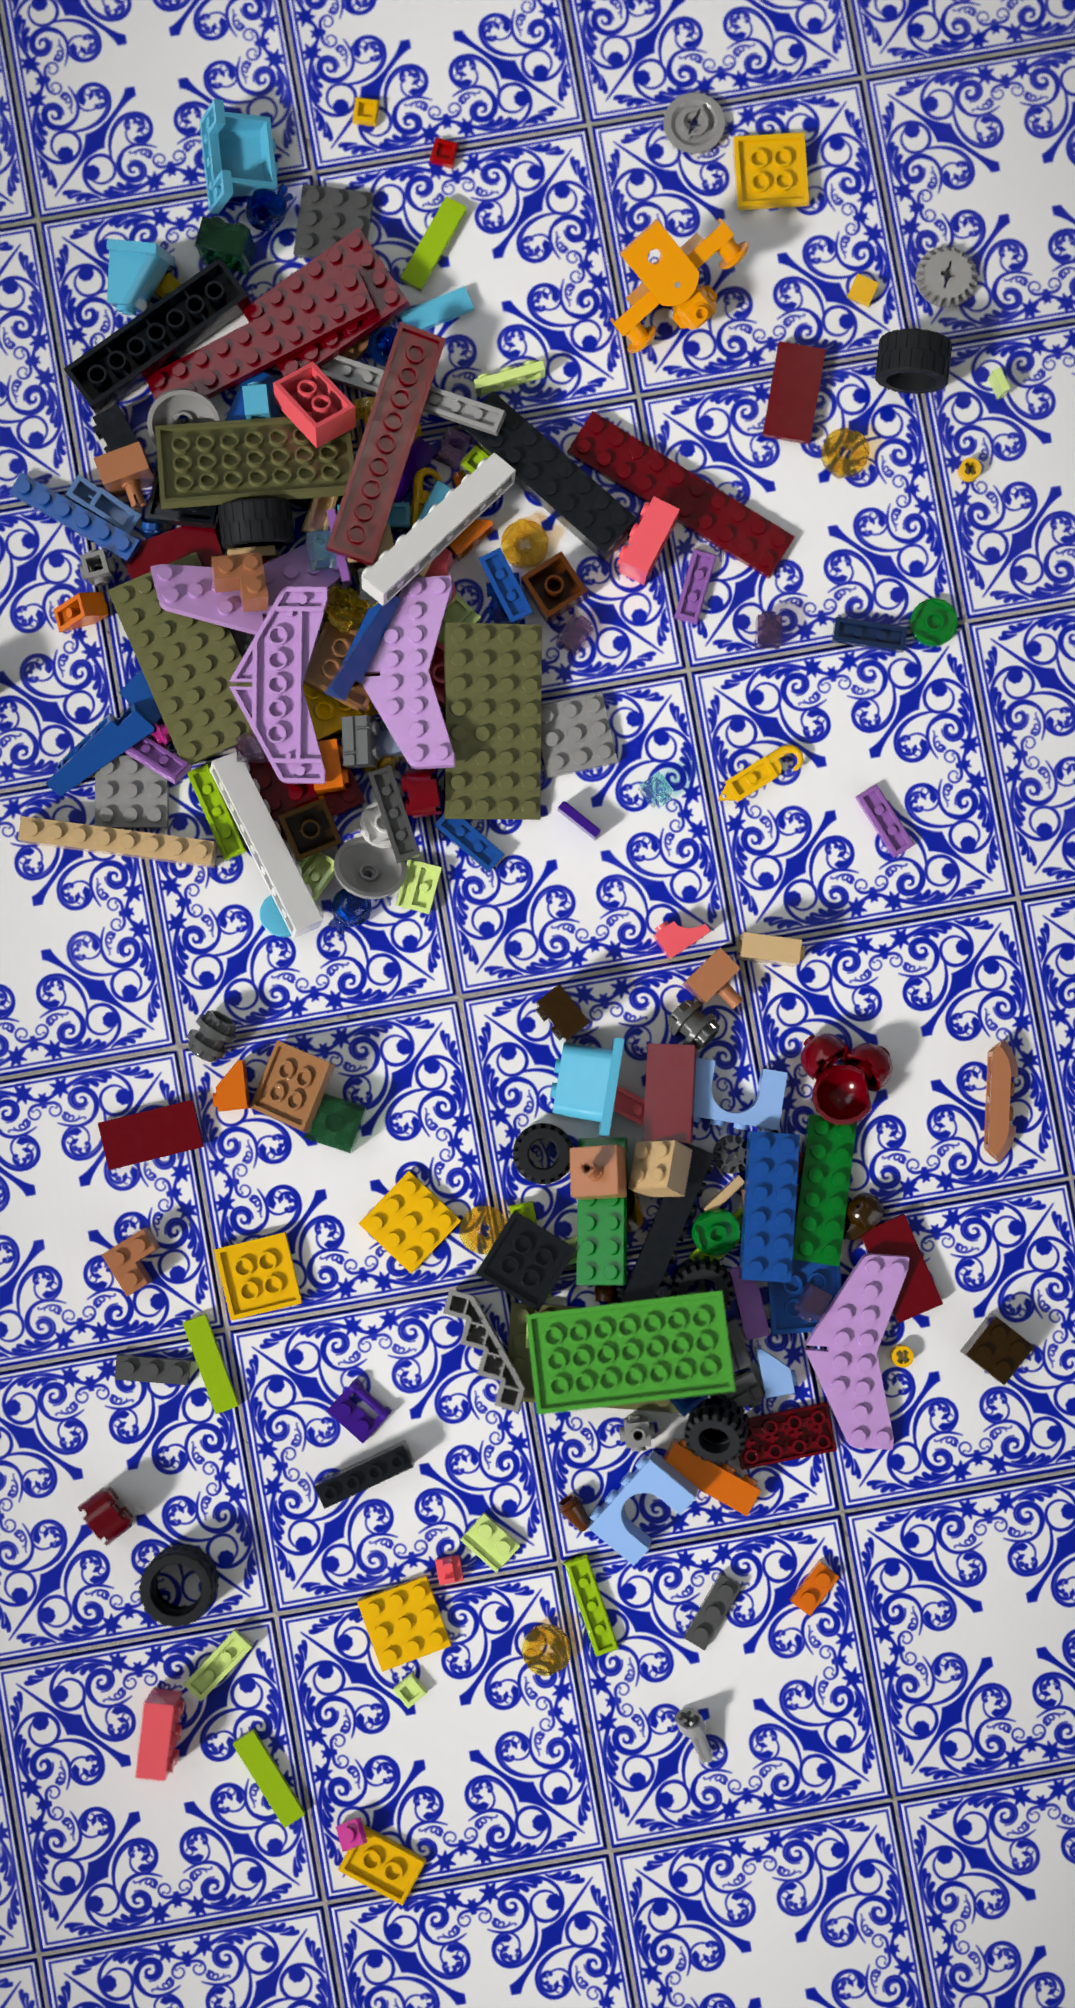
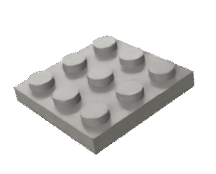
[541,692,618,779]
[95,755,169,829]

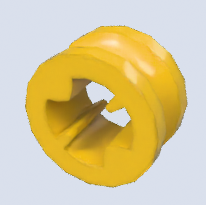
[958,458,982,482]
[890,1344,914,1368]

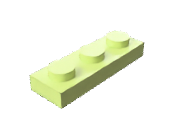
[474,360,545,397]
[183,1628,253,1701]

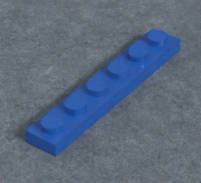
[9,472,142,564]

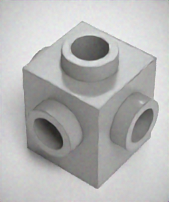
[79,549,116,587]
[619,1415,655,1452]

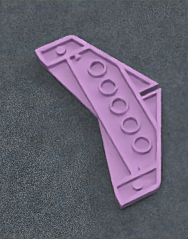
[150,532,341,635]
[361,575,455,769]
[229,587,328,784]
[804,1253,909,1450]

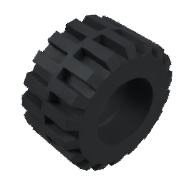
[513,1123,573,1185]
[672,1256,734,1310]
[684,1396,750,1463]

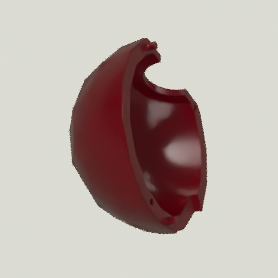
[812,1065,872,1125]

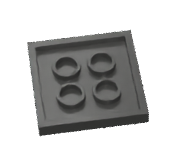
[293,184,374,260]

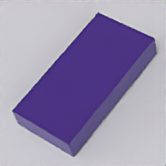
[558,801,601,840]

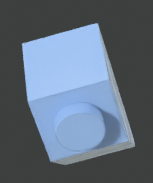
[754,1346,798,1398]

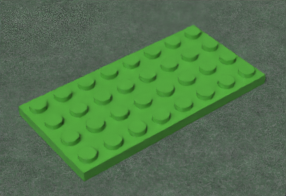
[526,1291,736,1415]

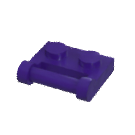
[327,1378,392,1444]

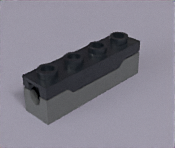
[314,1440,415,1509]

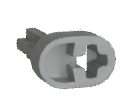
[675,1708,713,1764]

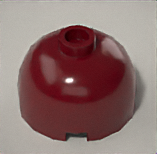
[801,1033,850,1080]
[844,1043,893,1092]

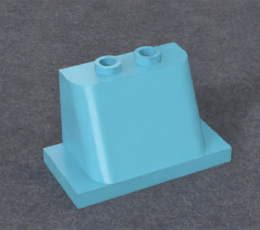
[199,99,278,214]
[107,239,175,316]
[550,1037,625,1136]

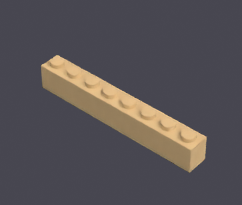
[18,816,218,868]

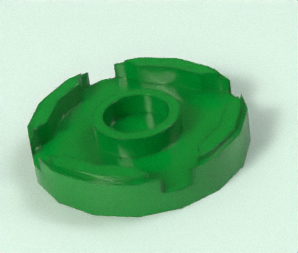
[909,598,958,647]
[692,1208,741,1256]

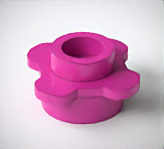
[151,723,172,749]

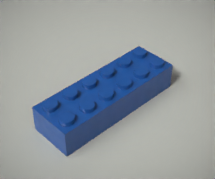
[739,1131,800,1283]

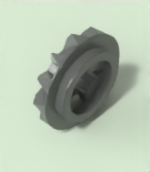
[713,1135,747,1174]

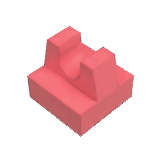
[435,1555,464,1585]

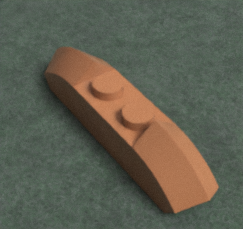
[984,1040,1018,1162]

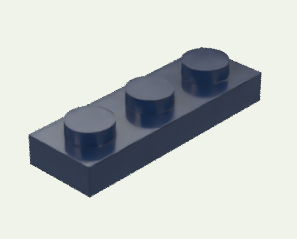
[832,617,907,653]

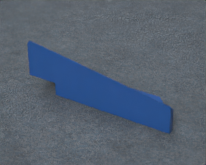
[325,595,401,701]
[46,703,154,796]

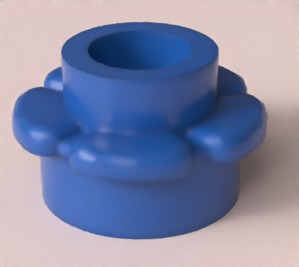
[139,521,163,537]

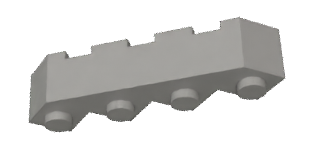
[443,1289,527,1412]

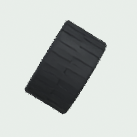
[875,328,952,394]
[218,498,295,549]
[139,1544,219,1627]

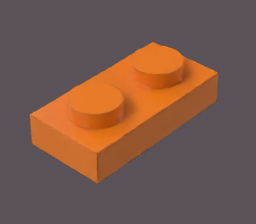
[790,1561,839,1616]

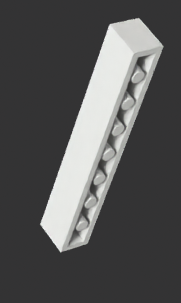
[362,453,516,606]
[210,751,323,938]

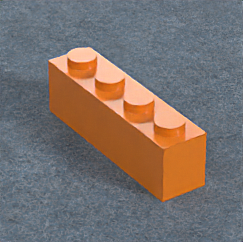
[663,1438,761,1516]

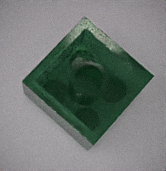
[195,216,256,275]
[304,1093,368,1153]

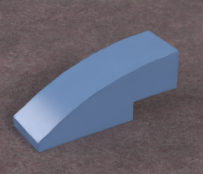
[65,474,141,534]

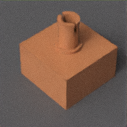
[93,441,155,509]
[682,948,744,1009]
[570,1145,627,1200]

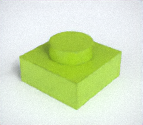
[460,445,490,474]

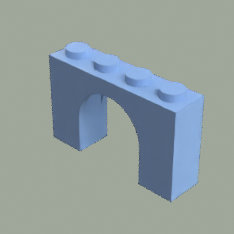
[693,1058,788,1133]
[589,1451,698,1566]

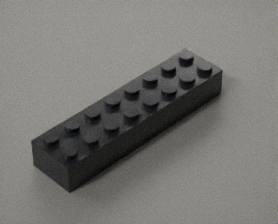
[64,257,251,415]
[461,391,637,561]

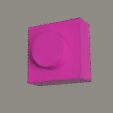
[336,1818,368,1852]

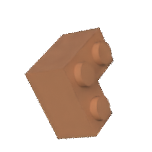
[211,552,269,612]
[102,1227,161,1296]

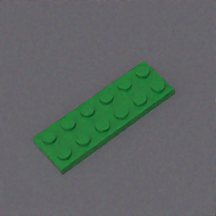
[793,1114,857,1267]
[576,1137,628,1286]

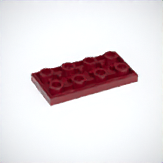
[762,341,826,445]
[124,526,224,580]
[643,1043,697,1143]
[98,1100,205,1170]
[861,1214,943,1323]
[738,1401,837,1470]

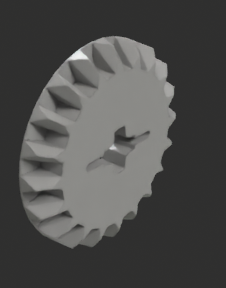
[663,93,725,155]
[915,245,978,308]

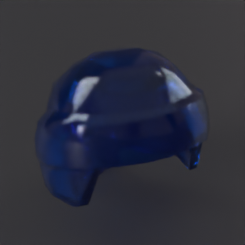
[245,184,293,231]
[368,326,398,367]
[329,889,372,934]

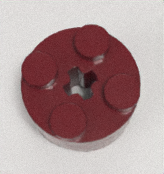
[401,769,442,818]
[78,1487,134,1546]

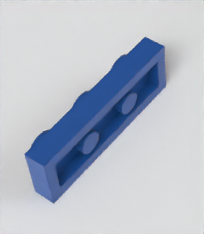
[478,548,533,624]
[434,814,505,873]

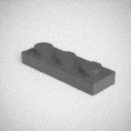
[115,1354,191,1385]
[683,1572,742,1651]

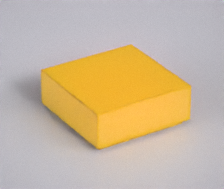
[352,97,380,127]
[847,274,879,307]

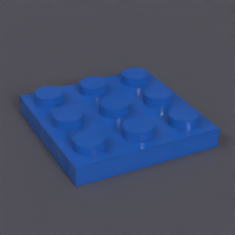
[767,1260,842,1335]

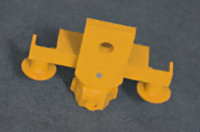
[609,218,749,353]

